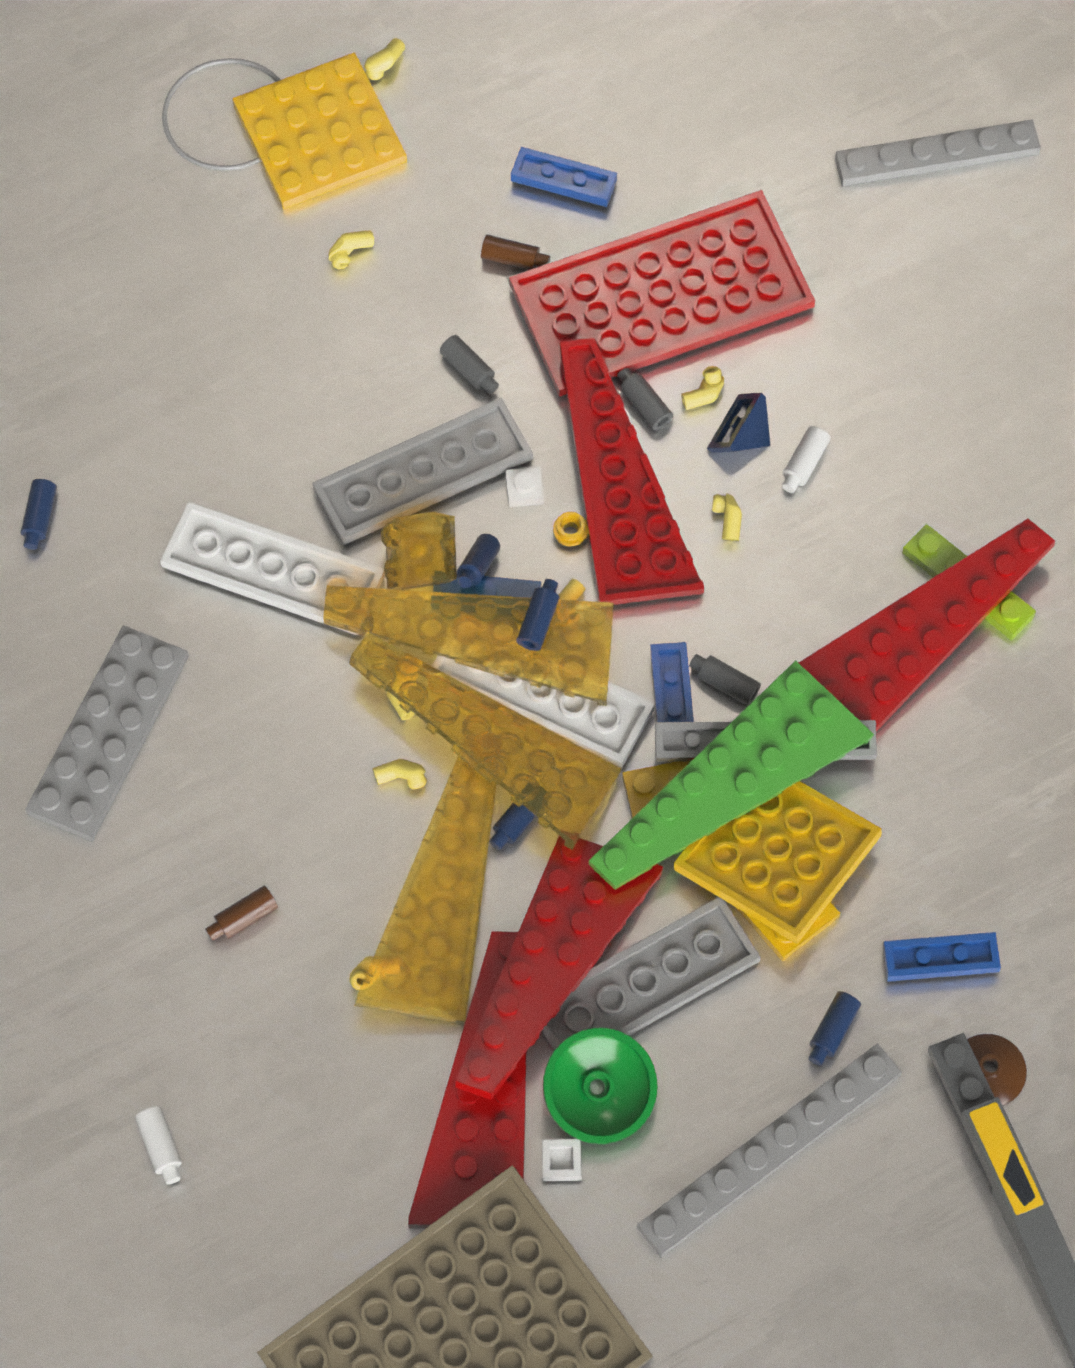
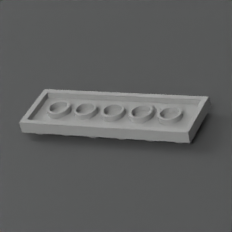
[312,397,533,545]
[25,625,189,842]
[542,897,760,1051]

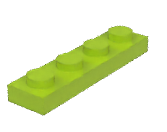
[902,523,1036,641]

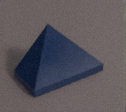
[707,392,771,453]

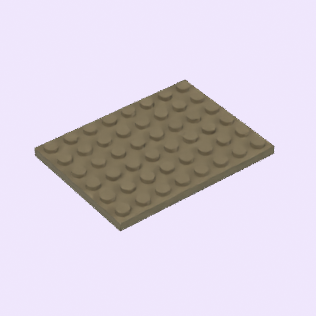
[257,1165,653,1368]

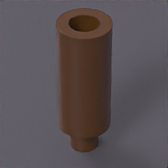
[481,234,551,270]
[205,885,279,941]

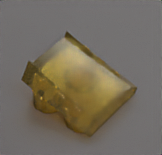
[381,512,457,590]

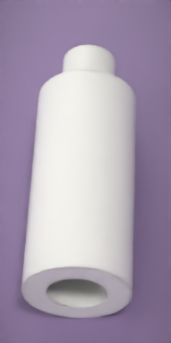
[782,426,831,493]
[135,1106,182,1184]

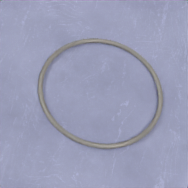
[162,58,281,170]

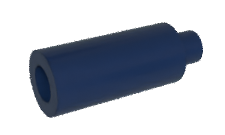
[20,479,57,550]
[457,534,500,588]
[516,579,560,651]
[489,783,550,851]
[808,991,861,1066]

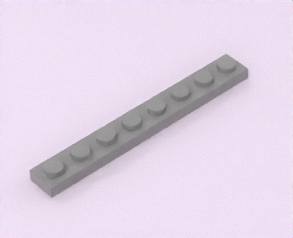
[637,1043,902,1258]

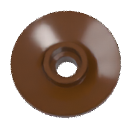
[967,1034,1027,1106]

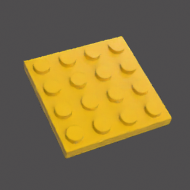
[232,52,407,210]
[674,781,882,944]

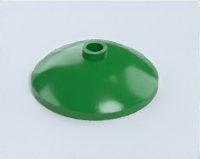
[543,1028,658,1144]

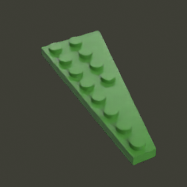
[588,660,874,890]

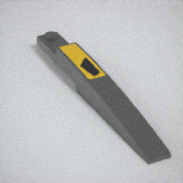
[928,1033,1075,1368]

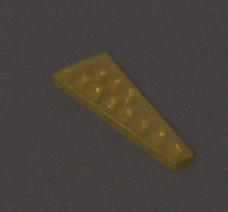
[323,585,614,706]
[349,632,622,850]
[354,736,502,1026]

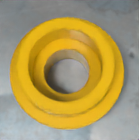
[553,512,588,546]

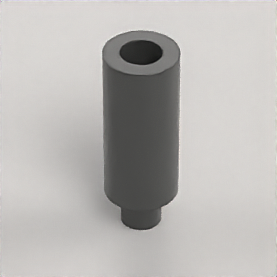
[440,335,499,394]
[618,368,673,430]
[689,654,761,706]

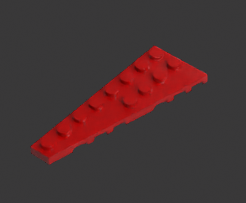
[559,338,704,607]
[798,518,1055,732]
[455,832,663,1100]
[408,931,527,1228]

